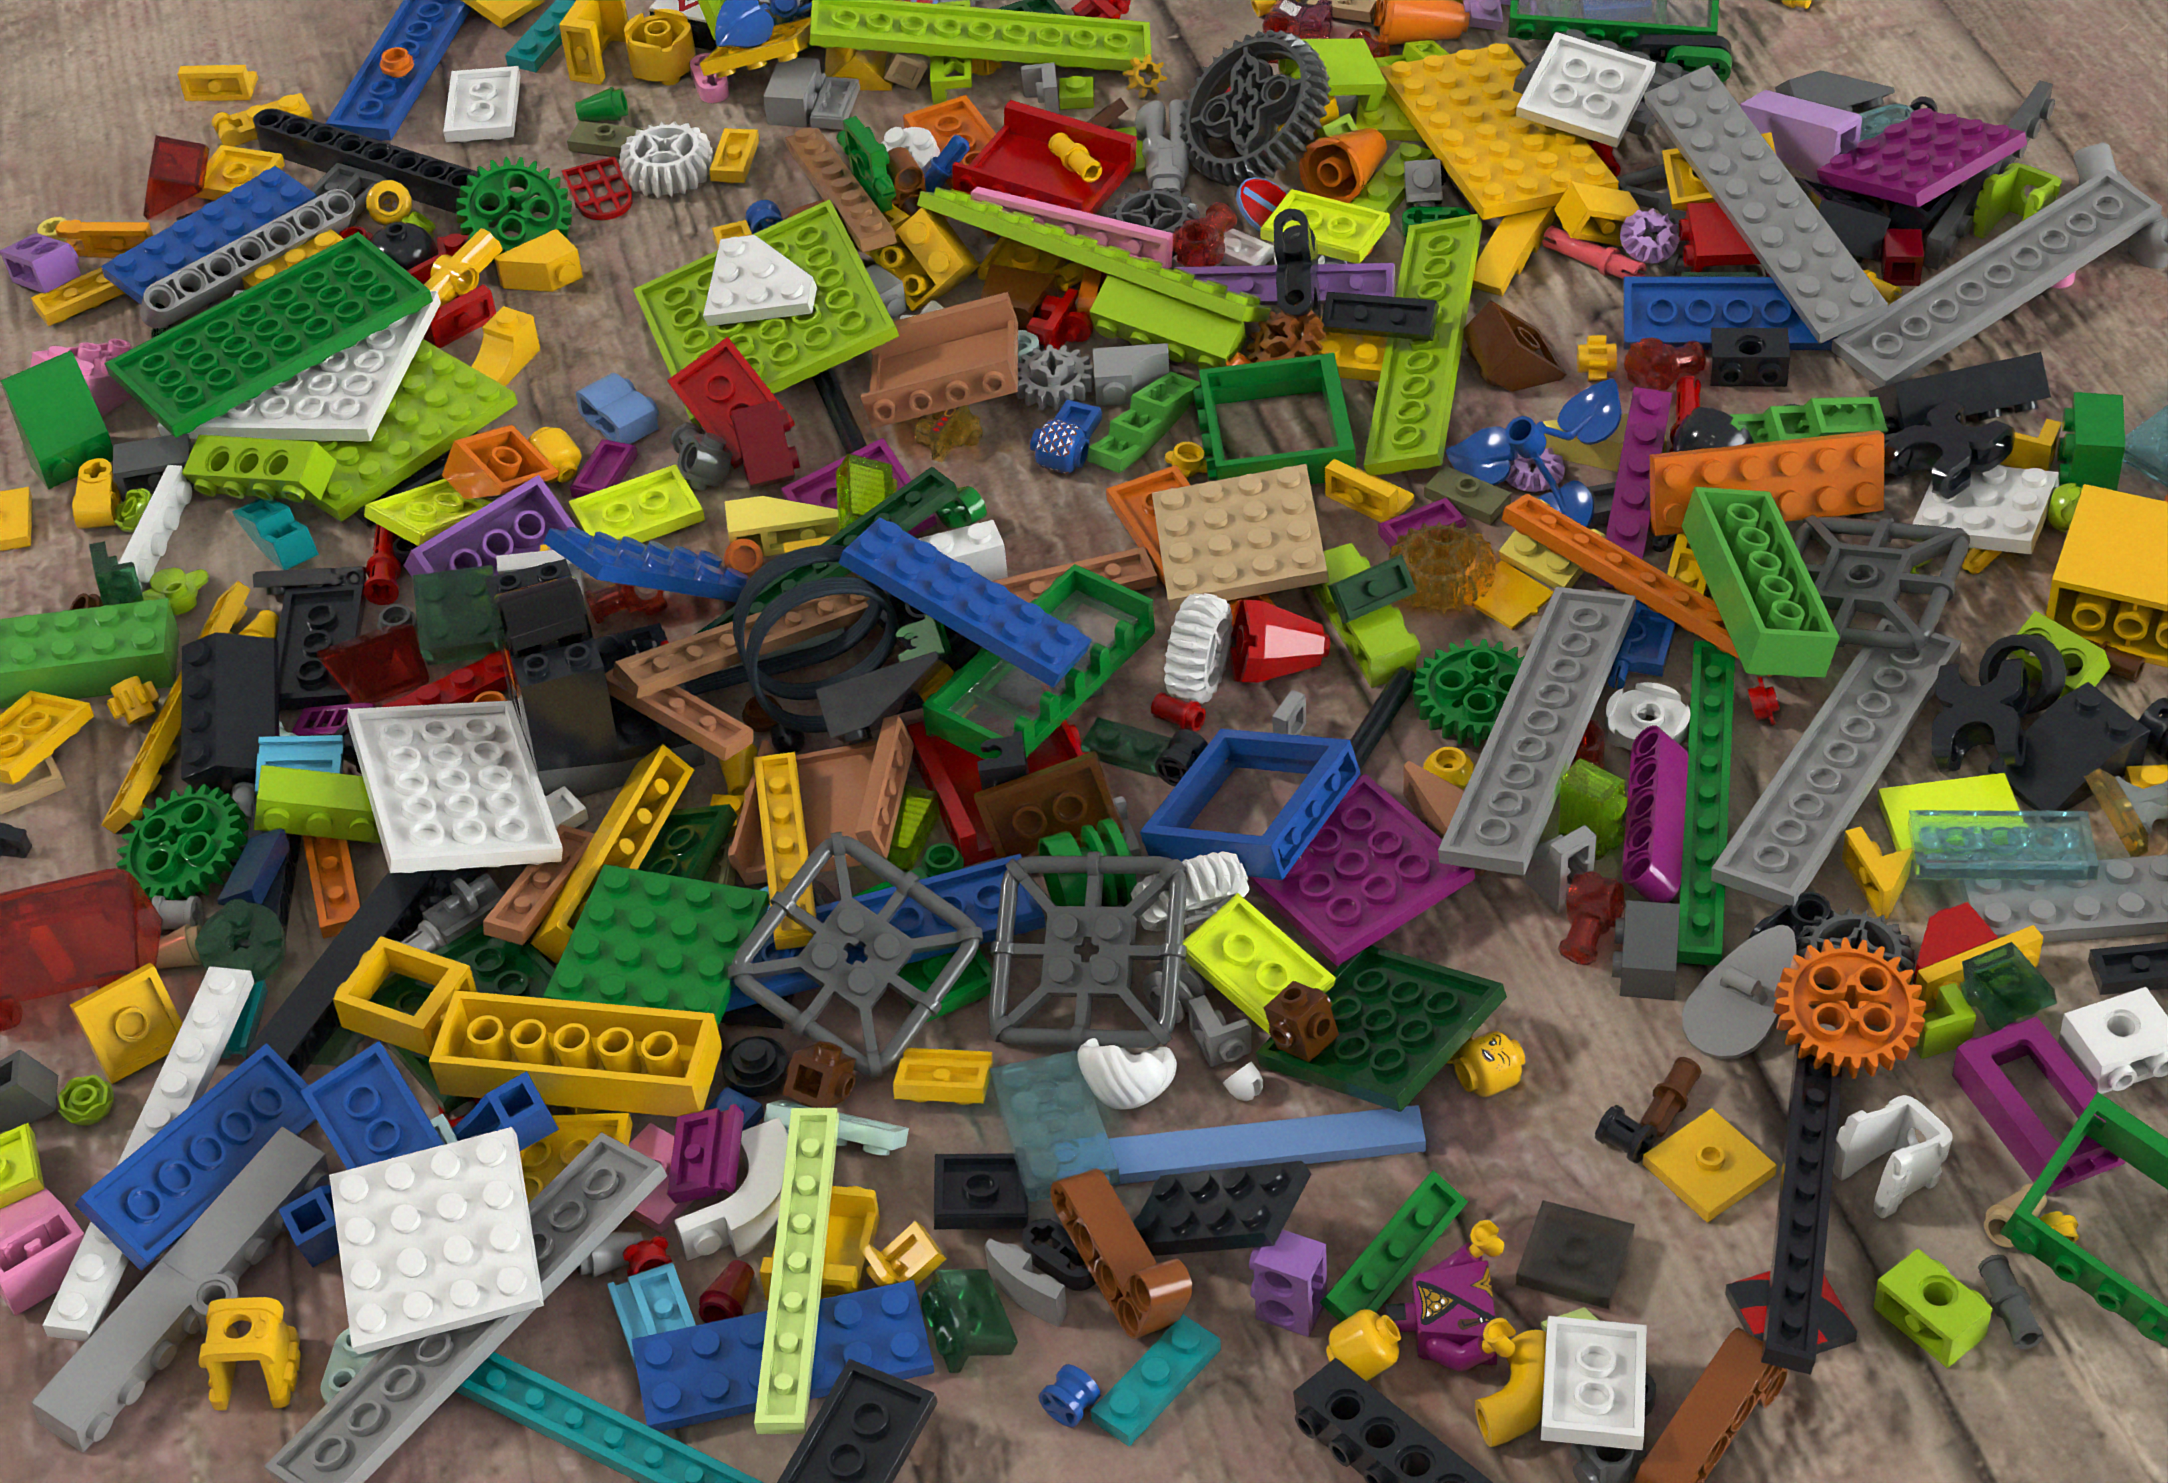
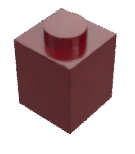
[1880,229,1924,286]

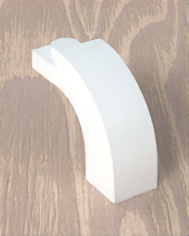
[674,1117,788,1261]

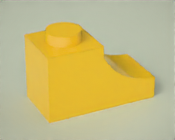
[471,306,541,386]

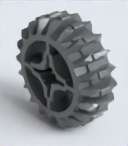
[1105,187,1202,258]
[1797,907,1916,1009]

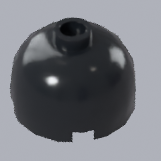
[370,222,438,271]
[1673,407,1754,452]

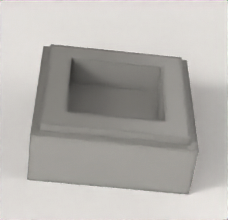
[1272,690,1306,735]

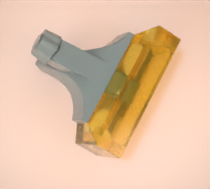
[2084,768,2168,857]

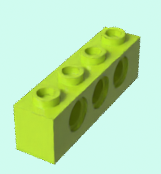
[182,435,337,503]

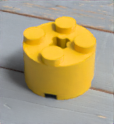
[624,9,696,86]

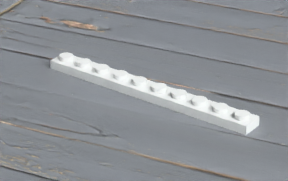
[42,966,254,1341]

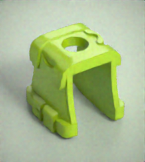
[1973,163,2062,239]

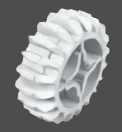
[619,121,714,198]
[1164,593,1233,704]
[1130,851,1250,932]

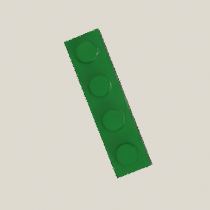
[1319,1170,1468,1323]

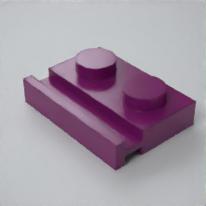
[667,1104,744,1204]

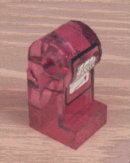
[1264,0,1333,39]

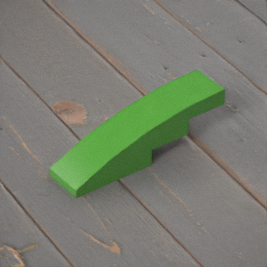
[1087,371,1200,473]
[1729,397,1888,443]

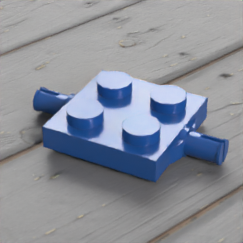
[1607,599,1677,689]

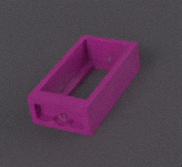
[1952,1016,2125,1195]

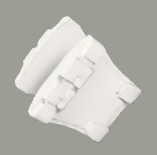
[1833,1095,1952,1218]

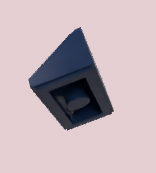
[217,828,290,911]

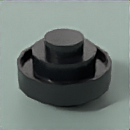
[722,1036,789,1097]

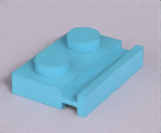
[255,735,345,795]
[607,1262,696,1368]

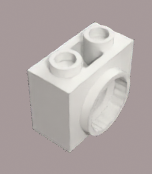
[2058,987,2168,1094]

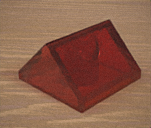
[143,135,210,220]
[317,624,430,704]

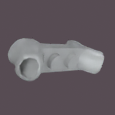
[2073,142,2168,269]

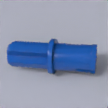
[924,135,970,193]

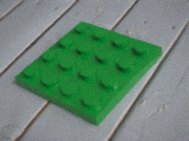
[543,864,770,1027]

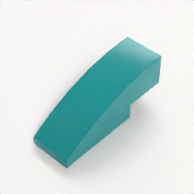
[232,498,319,570]

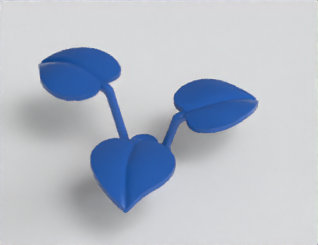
[715,0,812,48]
[1446,379,1622,528]

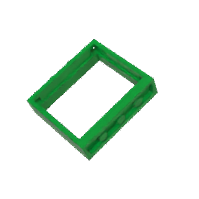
[1193,353,1356,485]
[2000,1092,2168,1348]

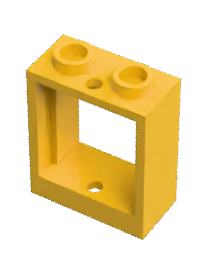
[333,936,477,1057]

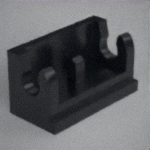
[977,731,1030,790]

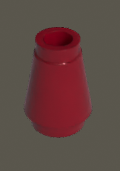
[699,1260,755,1323]

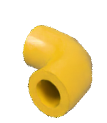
[1475,1329,1546,1447]

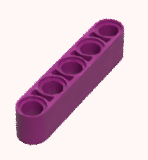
[1622,725,1689,903]

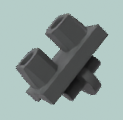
[422,873,506,944]

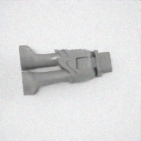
[1135,99,1190,193]

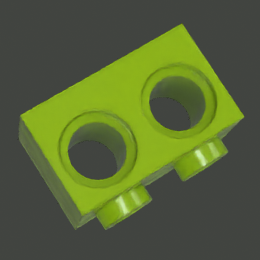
[2008,610,2111,699]

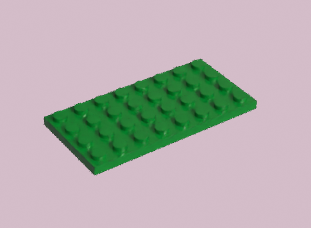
[104,232,433,438]

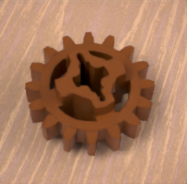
[1246,303,1326,363]

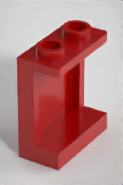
[1678,202,1771,277]
[407,252,496,348]

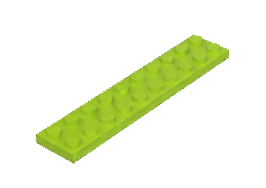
[809,0,1152,73]
[917,187,1271,322]
[1363,214,1482,475]

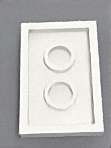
[443,66,521,143]
[1541,1316,1647,1450]

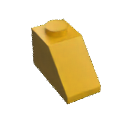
[494,229,583,292]

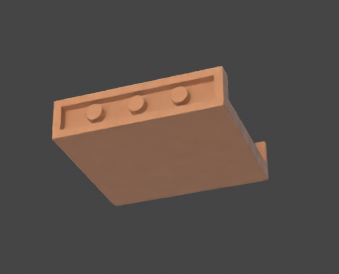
[860,292,1018,429]
[728,715,914,885]

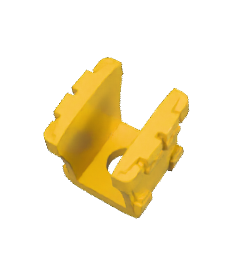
[199,1297,301,1411]

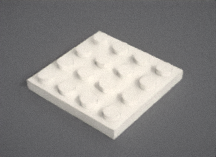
[329,1127,544,1355]

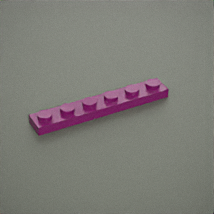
[1597,387,1672,588]

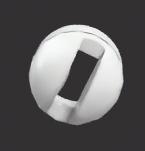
[1223,1061,1263,1101]

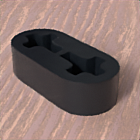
[1022,1219,1096,1291]

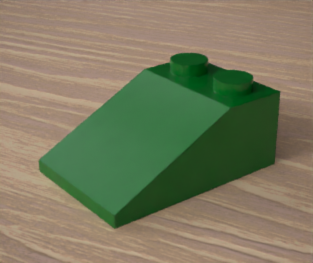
[0,350,113,490]

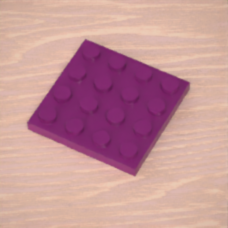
[1817,108,2027,207]
[1247,773,1475,966]

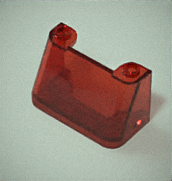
[0,868,163,1031]

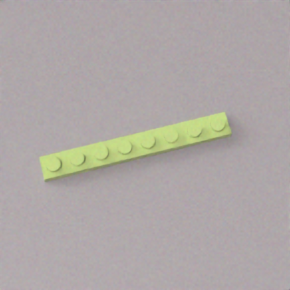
[754,1108,839,1434]

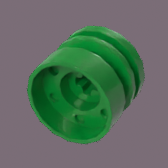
[1038,818,1137,907]

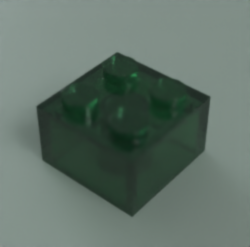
[413,565,500,665]

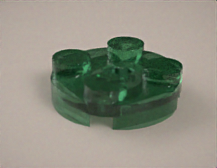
[195,899,287,983]

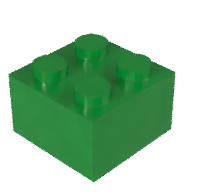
[2057,392,2125,491]

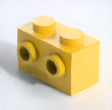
[1554,181,1640,246]

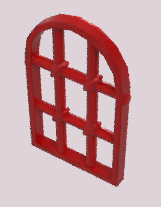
[561,156,633,221]

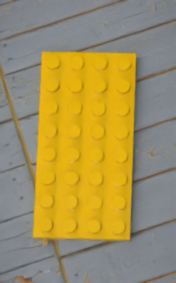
[1379,43,1619,220]

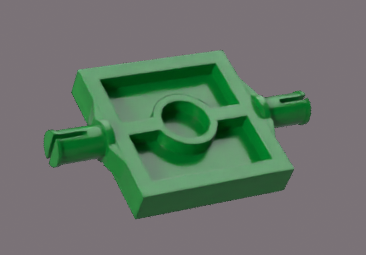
[836,116,896,213]

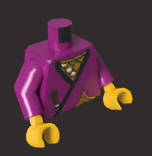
[1385,1220,1516,1372]

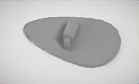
[1682,925,1797,1060]

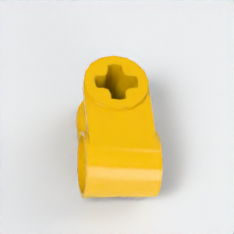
[72,458,121,529]

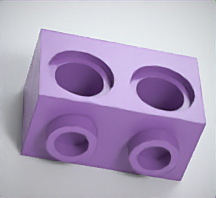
[0,233,81,294]
[1249,1230,1327,1337]

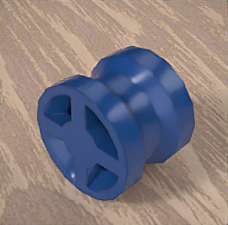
[745,200,783,234]
[1038,1364,1101,1427]

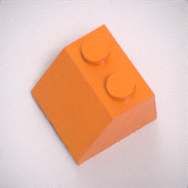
[442,424,559,499]

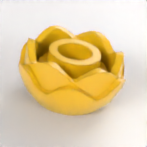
[1423,747,1475,790]

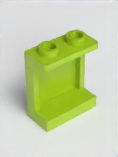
[1278,38,1387,111]

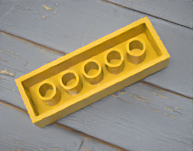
[429,990,722,1117]

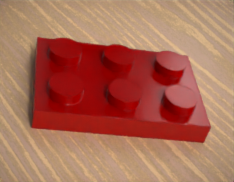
[667,336,795,469]

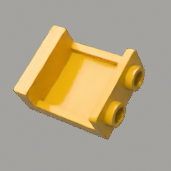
[559,0,628,85]
[759,1186,880,1300]

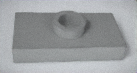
[810,77,860,130]

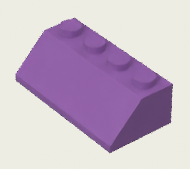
[404,475,577,617]

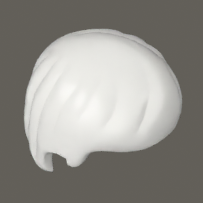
[1077,1038,1177,1110]

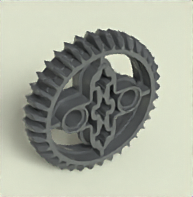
[1179,29,1331,188]

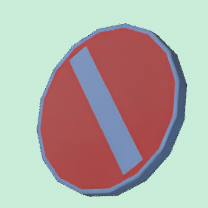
[1236,177,1288,232]

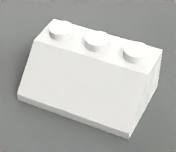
[918,520,1008,582]

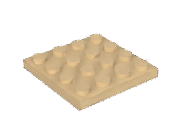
[1152,464,1329,611]

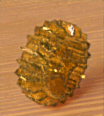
[1389,521,1496,614]

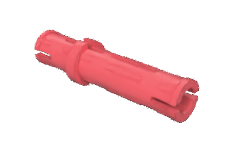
[1542,225,1647,280]

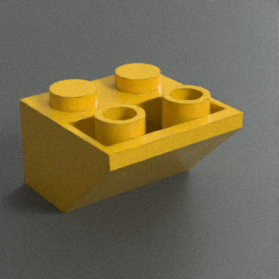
[870,208,980,311]

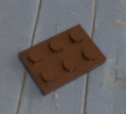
[974,751,1125,859]

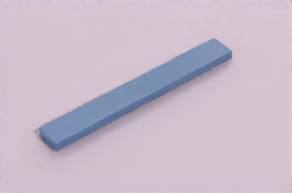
[1054,1105,1426,1185]

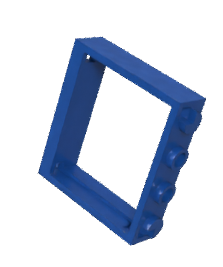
[1140,729,1361,880]

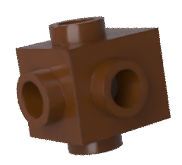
[1263,981,1339,1062]
[782,1041,856,1108]

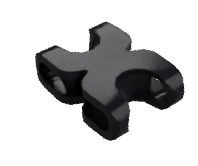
[1273,209,1321,318]
[1884,399,2015,499]
[1931,658,2030,772]

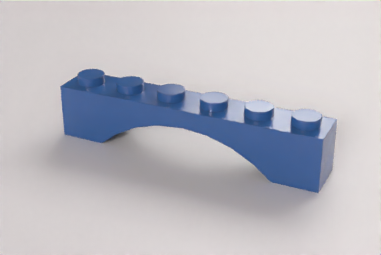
[278,1071,559,1267]

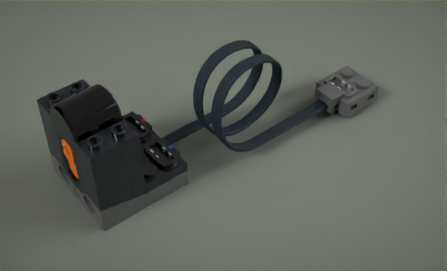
[485,545,1103,798]

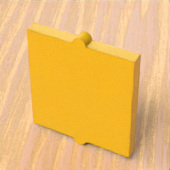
[1459,560,1554,630]

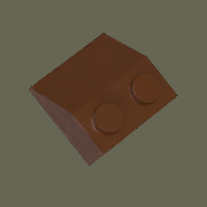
[1463,300,1567,392]

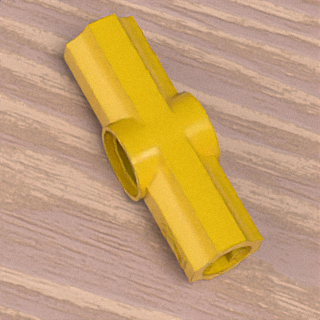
[424,228,503,307]

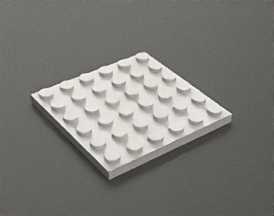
[157,290,441,442]

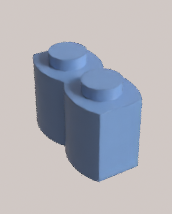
[576,373,659,444]

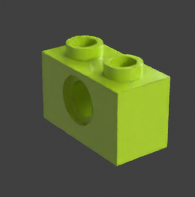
[1873,1248,1992,1368]

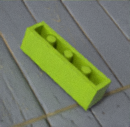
[1089,275,1247,369]
[1309,543,1421,688]
[254,765,382,844]

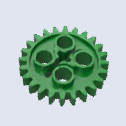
[456,157,572,263]
[1413,639,1525,747]
[116,784,249,905]

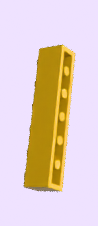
[530,744,694,965]

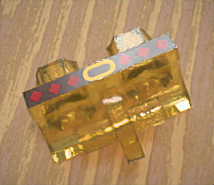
[915,405,983,463]

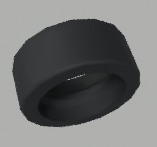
[1979,634,2066,714]

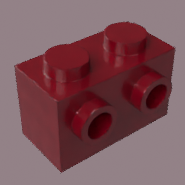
[731,400,800,490]

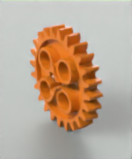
[1773,937,1926,1079]

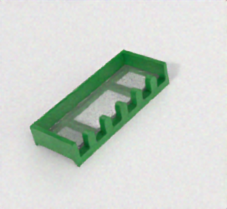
[1508,0,1719,50]
[922,564,1155,759]

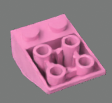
[30,339,133,417]
[0,1187,85,1316]

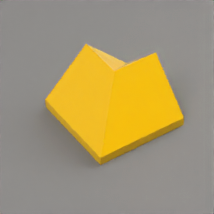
[825,47,894,91]

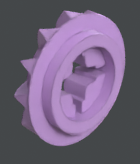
[1620,208,1680,263]
[1505,448,1565,492]

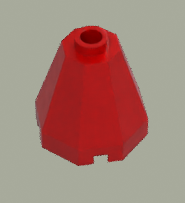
[1230,600,1330,683]

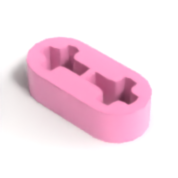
[690,53,730,103]

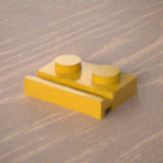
[893,1048,993,1105]

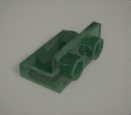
[89,541,144,606]
[1961,942,2057,1031]
[921,1269,1018,1373]

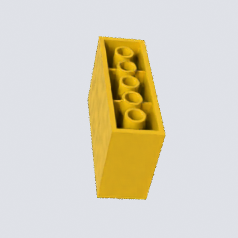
[2046,484,2168,668]

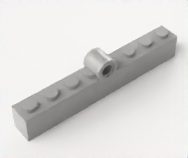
[31,1127,330,1453]

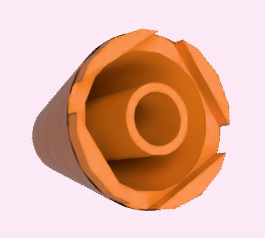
[1373,0,1470,46]
[1299,128,1387,203]

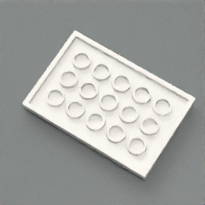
[347,701,563,873]

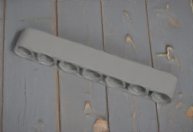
[140,189,355,329]

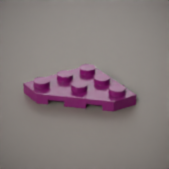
[781,438,937,536]

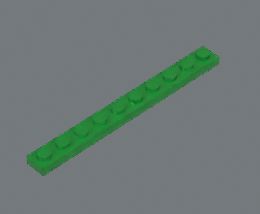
[1677,641,1735,966]

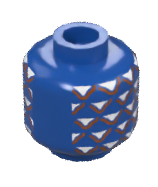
[1030,419,1090,474]

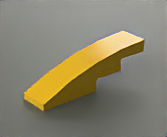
[1472,206,1556,297]

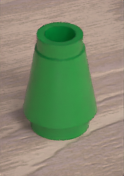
[575,87,628,121]

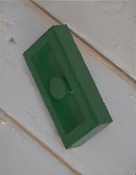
[1327,554,1417,623]

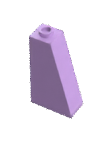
[1740,90,1862,187]

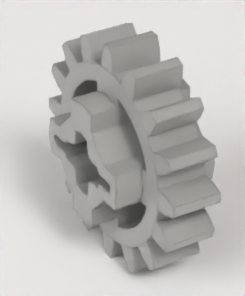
[1016,345,1094,411]

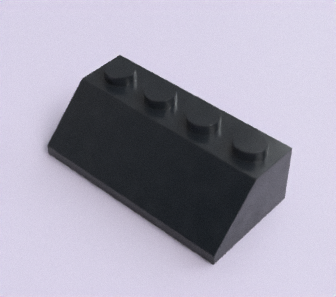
[1869,352,2051,431]
[181,632,280,795]

